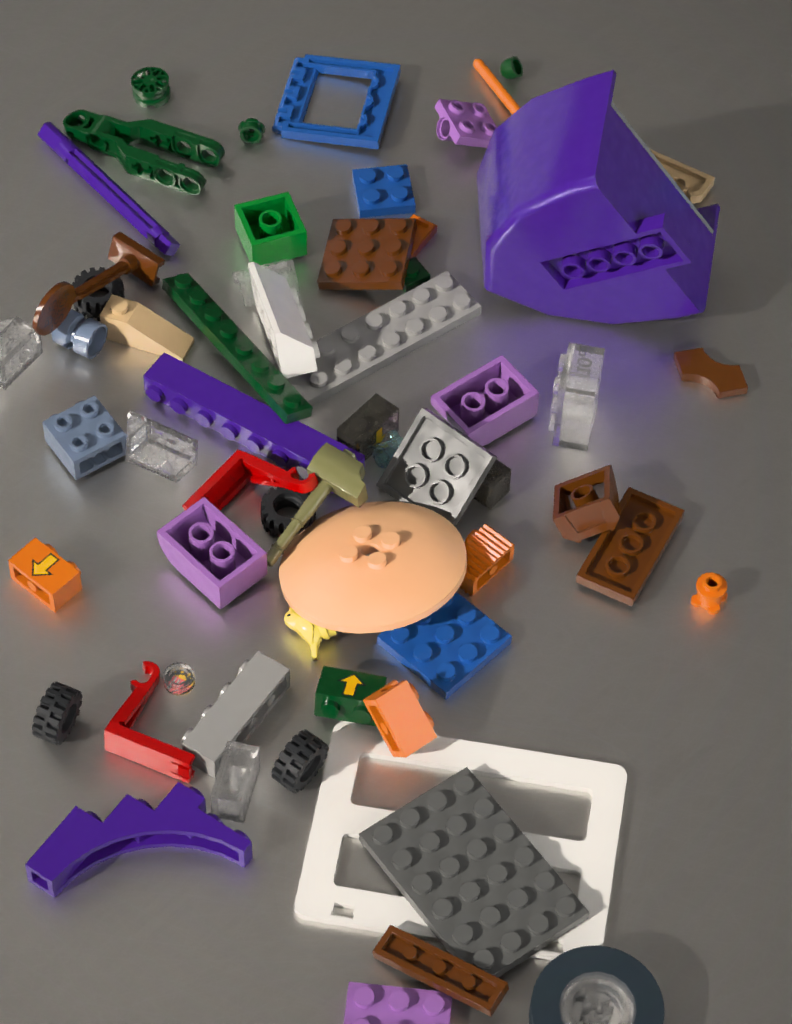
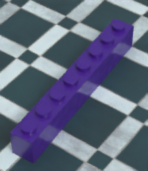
[143,352,365,493]

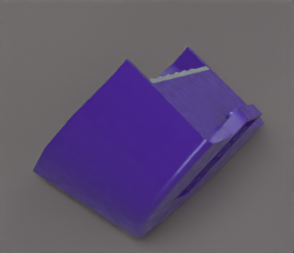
[477,70,720,325]

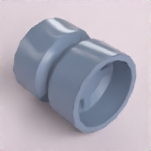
[52,309,108,359]

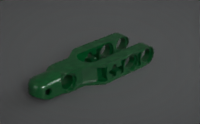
[63,109,225,195]

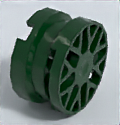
[131,67,171,108]

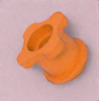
[691,572,728,615]

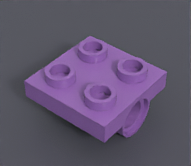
[434,99,497,148]

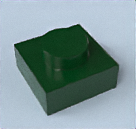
[403,257,431,293]

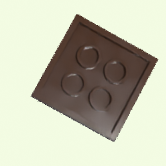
[317,218,417,290]

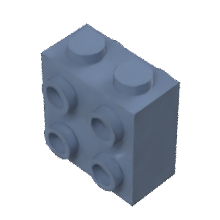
[42,395,128,480]

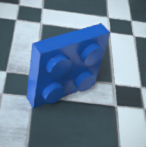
[352,164,416,218]

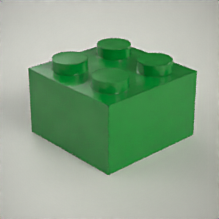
[234,191,307,266]

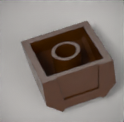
[553,465,620,543]

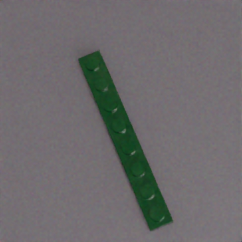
[162,273,313,424]

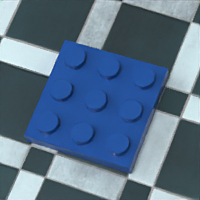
[377,592,512,700]

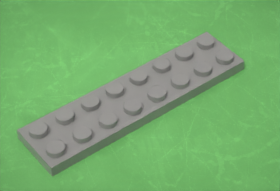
[273,271,482,406]

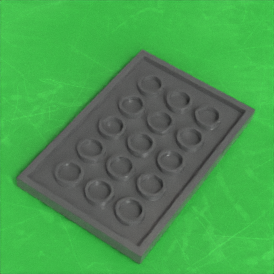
[359,767,589,977]

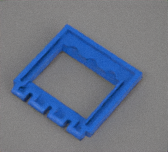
[272,54,401,149]

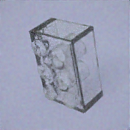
[548,342,605,451]

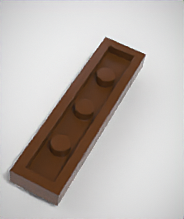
[372,924,509,1017]

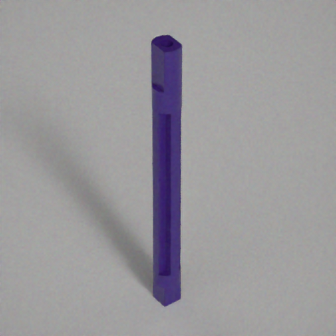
[38,122,181,256]

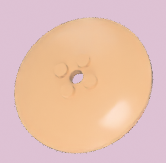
[279,501,467,633]

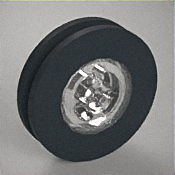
[529,945,665,1024]

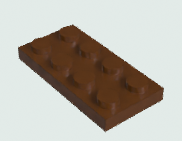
[576,487,685,606]

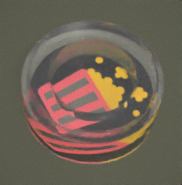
[163,662,195,695]

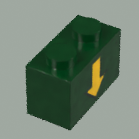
[314,666,387,727]

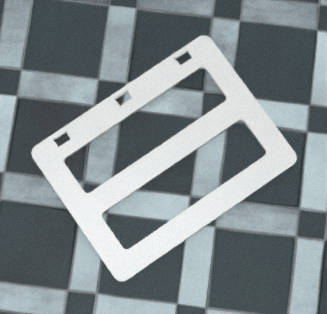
[295,721,627,961]

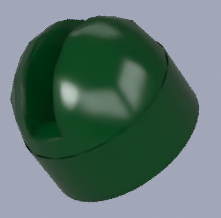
[500,56,523,80]

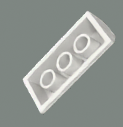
[248,262,320,379]

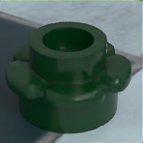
[238,118,266,144]

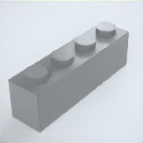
[181,651,290,779]

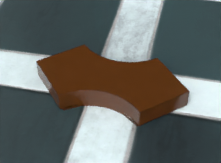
[673,347,748,399]

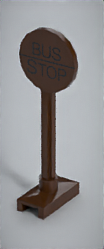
[32,232,165,336]

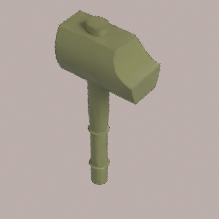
[267,442,368,567]

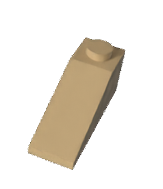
[100,295,194,362]

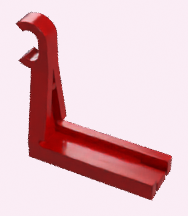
[182,450,319,511]
[104,661,195,784]

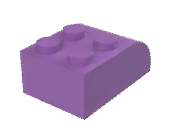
[431,355,539,446]
[157,497,267,610]

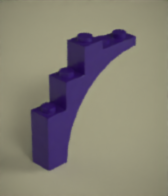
[25,782,253,898]

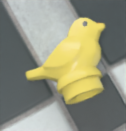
[284,607,338,661]

